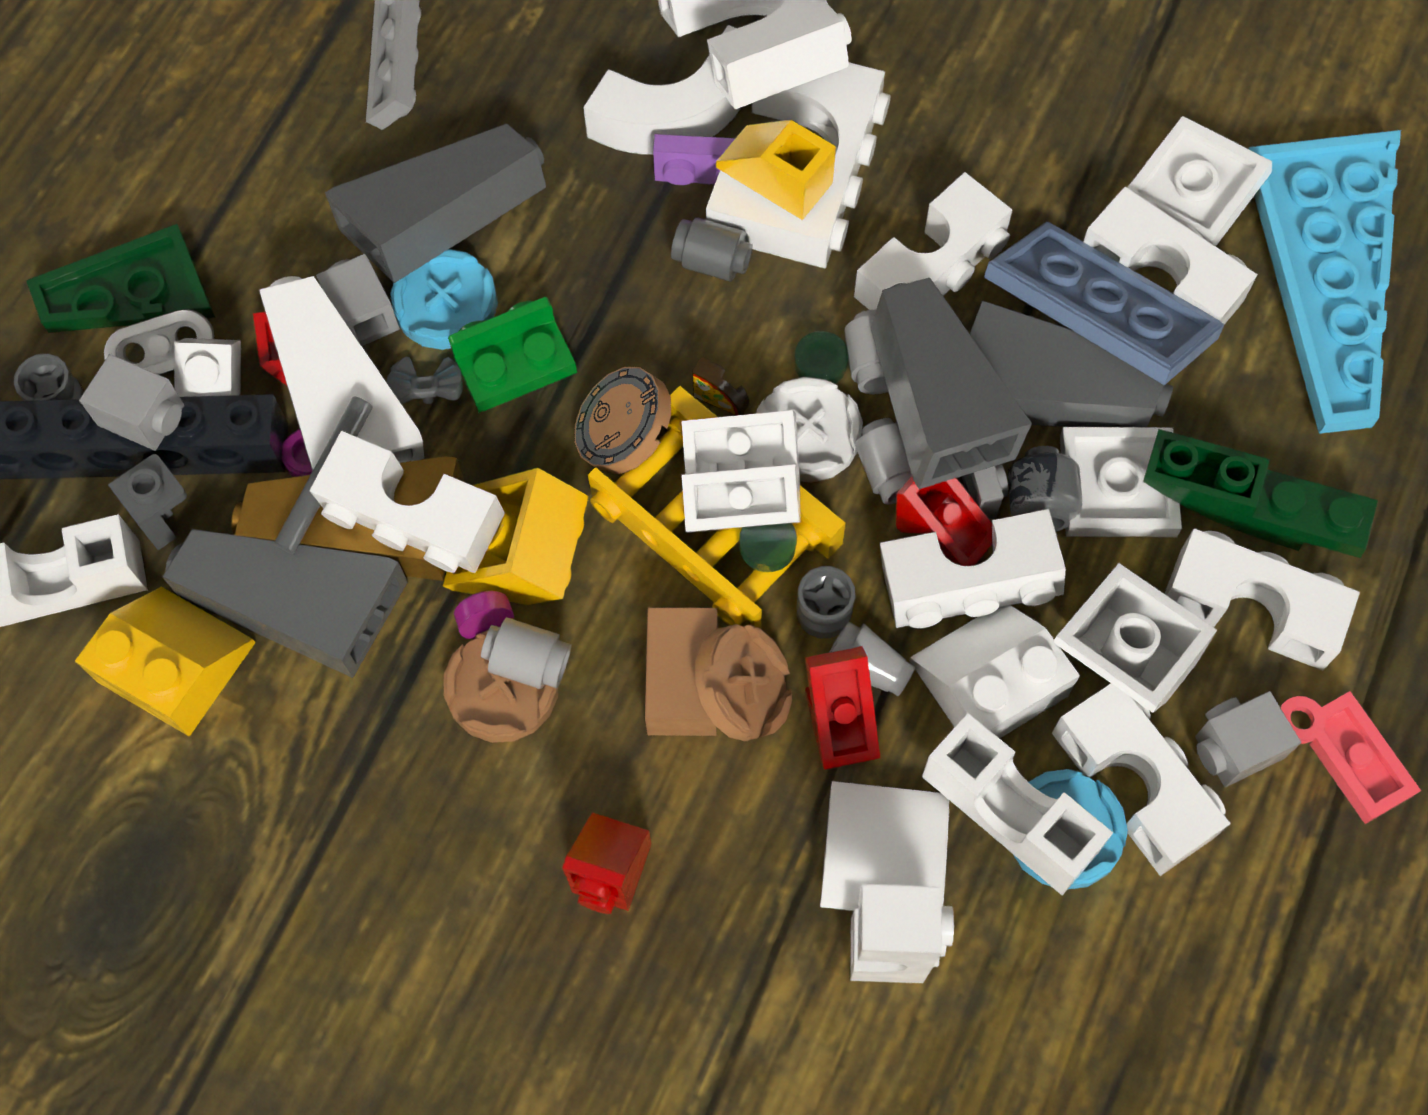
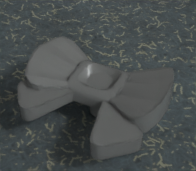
[387,357,463,404]

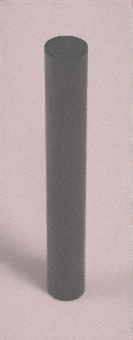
[273,396,373,555]

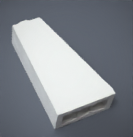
[260,276,424,470]

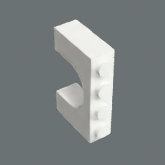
[658,0,852,109]
[706,63,890,269]

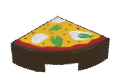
[692,357,750,416]

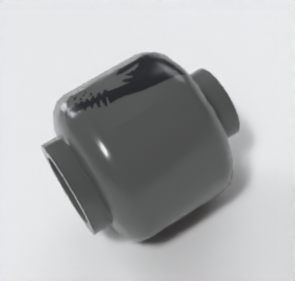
[1008,446,1082,532]

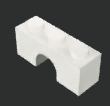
[854,172,1012,310]
[1083,186,1257,324]
[310,431,505,573]
[880,509,1066,628]
[0,514,148,627]
[1165,529,1360,671]
[1052,684,1231,876]
[922,713,1113,895]
[850,884,954,983]

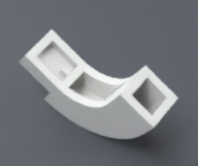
[584,25,741,154]

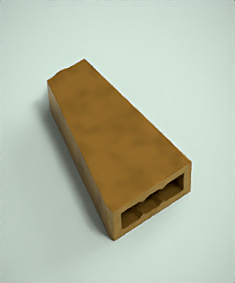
[232,457,464,581]

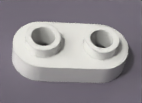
[104,310,214,375]

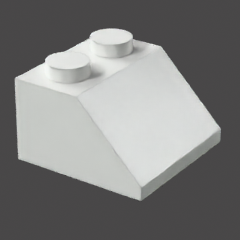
[1053,563,1217,712]
[909,605,1080,738]

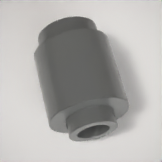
[671,217,753,282]

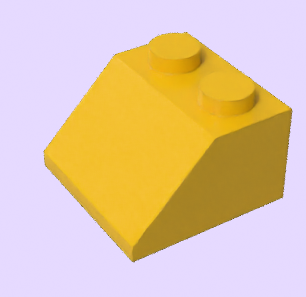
[443,468,589,605]
[75,587,256,737]

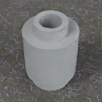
[845,310,888,394]
[855,418,912,504]
[481,617,571,689]

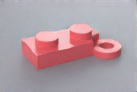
[1280,691,1421,824]

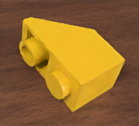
[716,120,836,220]

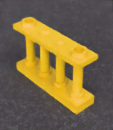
[588,386,846,629]

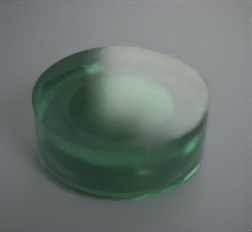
[794,331,848,384]
[740,523,797,572]

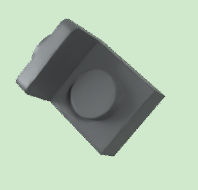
[108,454,187,550]

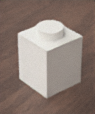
[174,338,241,397]

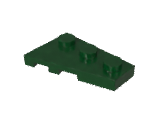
[26,224,215,333]

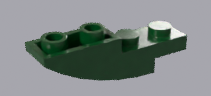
[1143,429,1378,558]

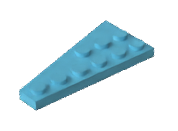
[1249,130,1401,434]

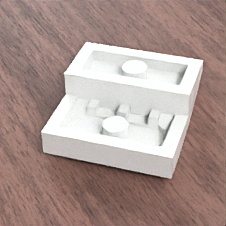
[682,410,800,532]
[820,781,949,911]

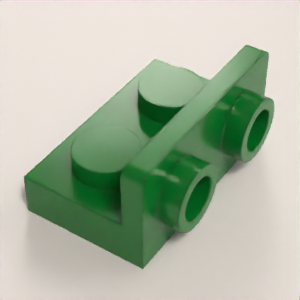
[448,297,577,413]

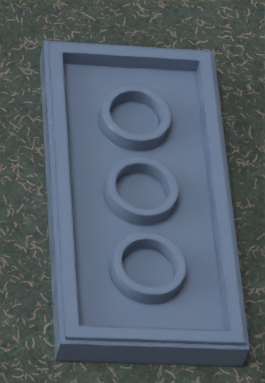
[984,222,1225,385]

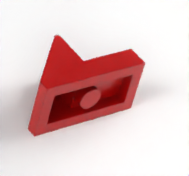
[896,476,992,566]
[805,646,881,770]

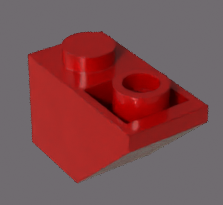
[562,812,652,914]

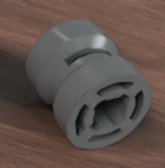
[14,354,85,401]
[796,566,855,638]

